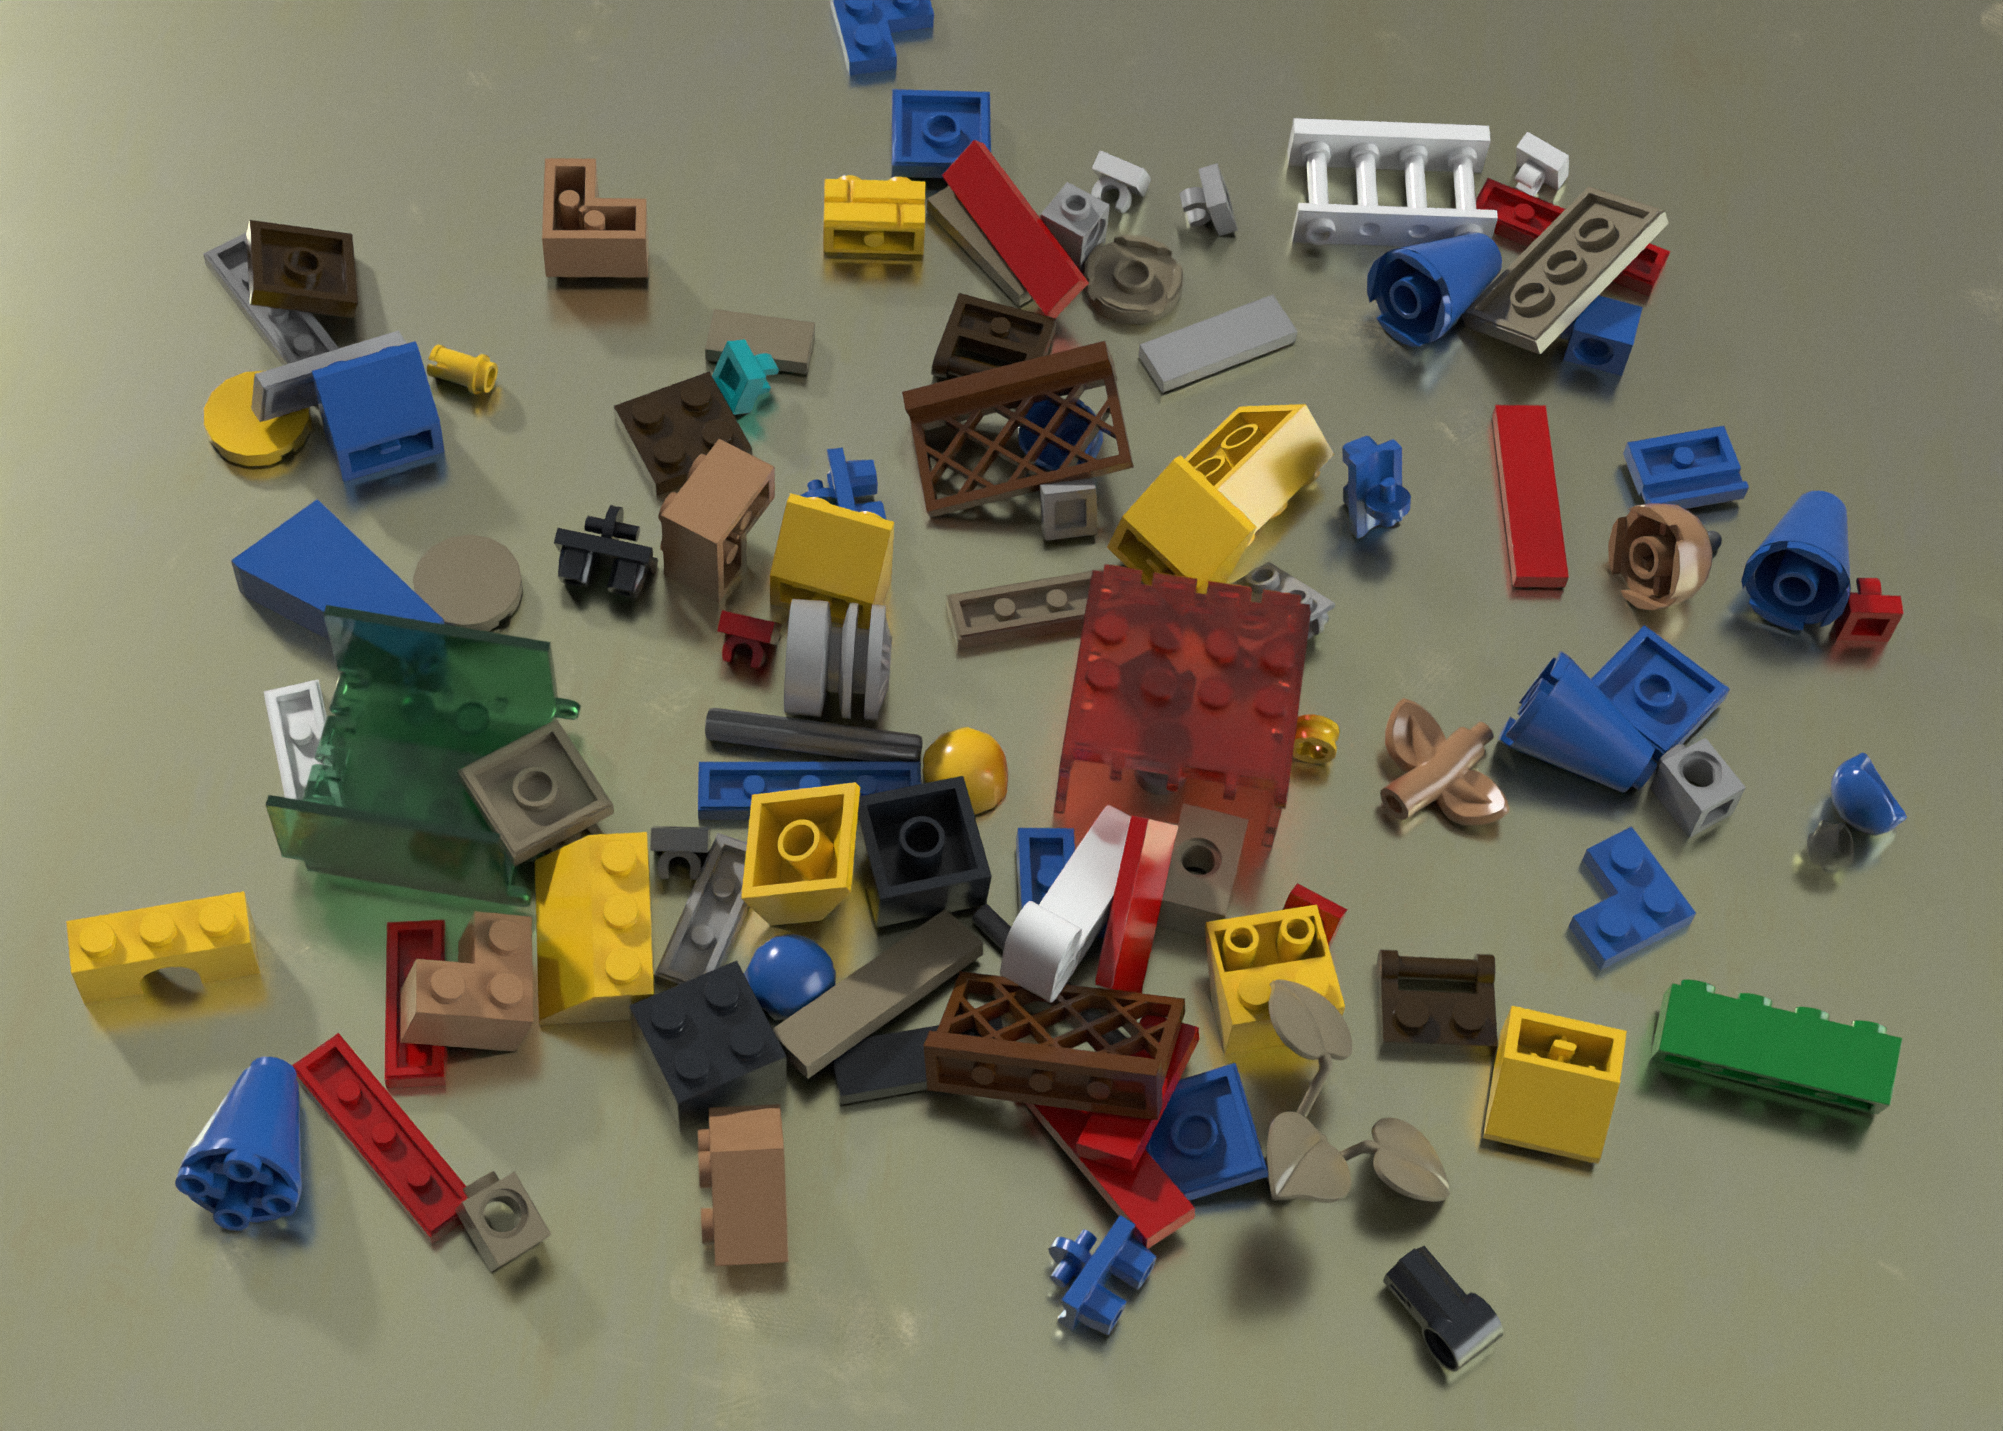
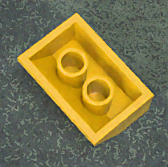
[1185,404,1334,547]
[535,832,655,1025]

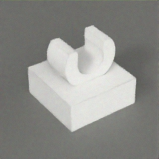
[1515,132,1569,196]
[1092,150,1152,213]

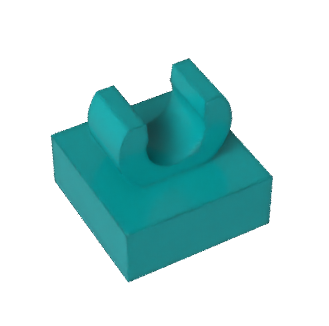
[712,339,779,415]

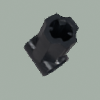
[1383,1245,1504,1372]

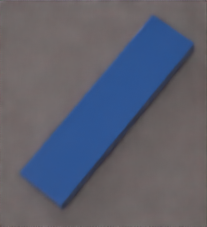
[698,762,921,820]

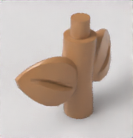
[1380,698,1510,826]

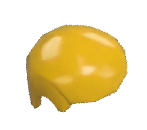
[922,727,1009,815]

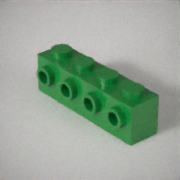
[1650,979,1903,1115]

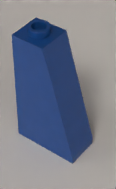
[231,499,449,680]

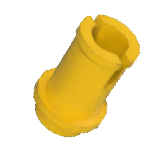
[427,344,498,395]

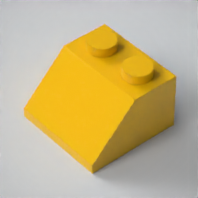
[741,782,860,926]

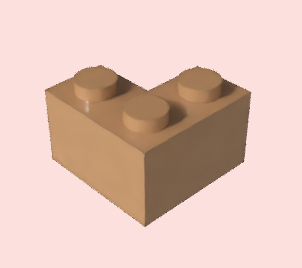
[542,158,649,277]
[658,439,775,603]
[400,911,534,1052]
[698,1104,788,1266]

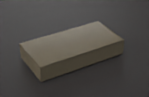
[705,309,815,374]

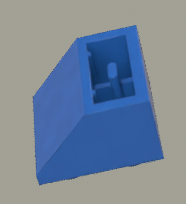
[312,341,445,482]

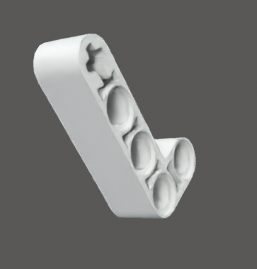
[1000,805,1132,1003]

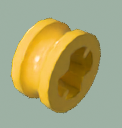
[1287,714,1340,764]

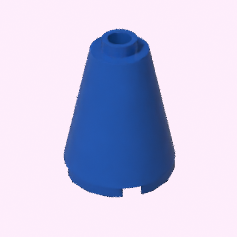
[1367,233,1502,347]
[1741,491,1851,630]
[1498,651,1657,793]

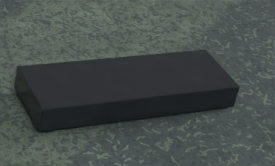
[831,1016,1003,1104]

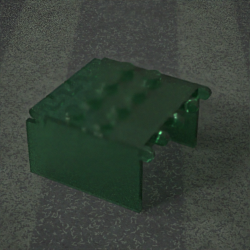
[265,605,581,907]

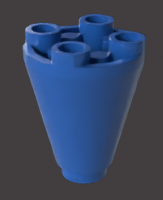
[175,1057,302,1231]

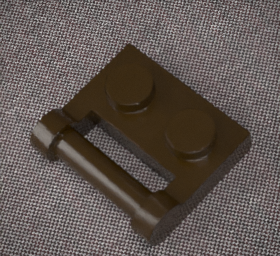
[931,293,1056,379]
[1377,949,1498,1056]

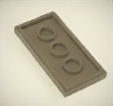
[1462,186,1669,354]

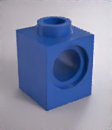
[1559,295,1643,376]

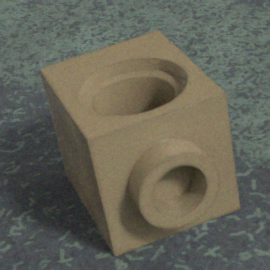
[455,1171,552,1272]

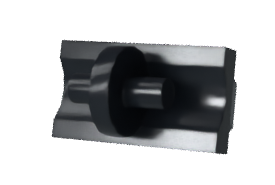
[554,505,659,599]

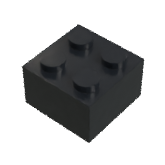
[855,776,992,927]
[629,960,787,1132]

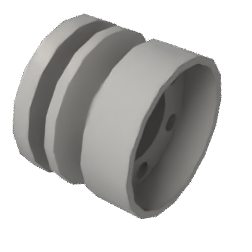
[784,599,892,721]

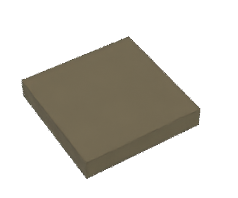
[457,719,614,866]

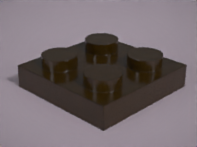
[246,220,358,318]
[614,371,752,496]

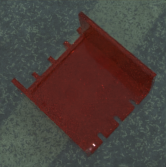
[1053,564,1311,848]

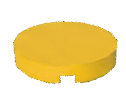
[204,371,311,466]

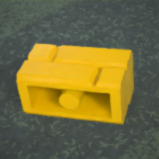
[823,175,925,255]

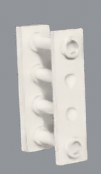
[1287,118,1498,247]

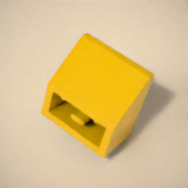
[1107,455,1257,619]
[770,493,894,629]
[1205,905,1345,1054]
[1483,1006,1627,1164]

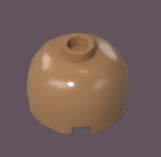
[1608,503,1712,611]

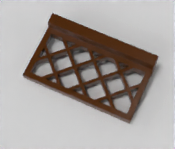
[902,341,1134,518]
[924,971,1185,1120]

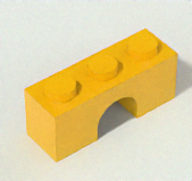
[66,891,260,1004]

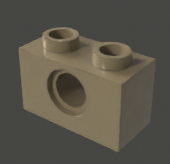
[1157,803,1249,938]

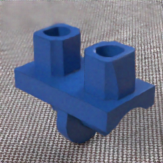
[1342,436,1411,538]
[801,447,886,519]
[1048,1215,1156,1335]

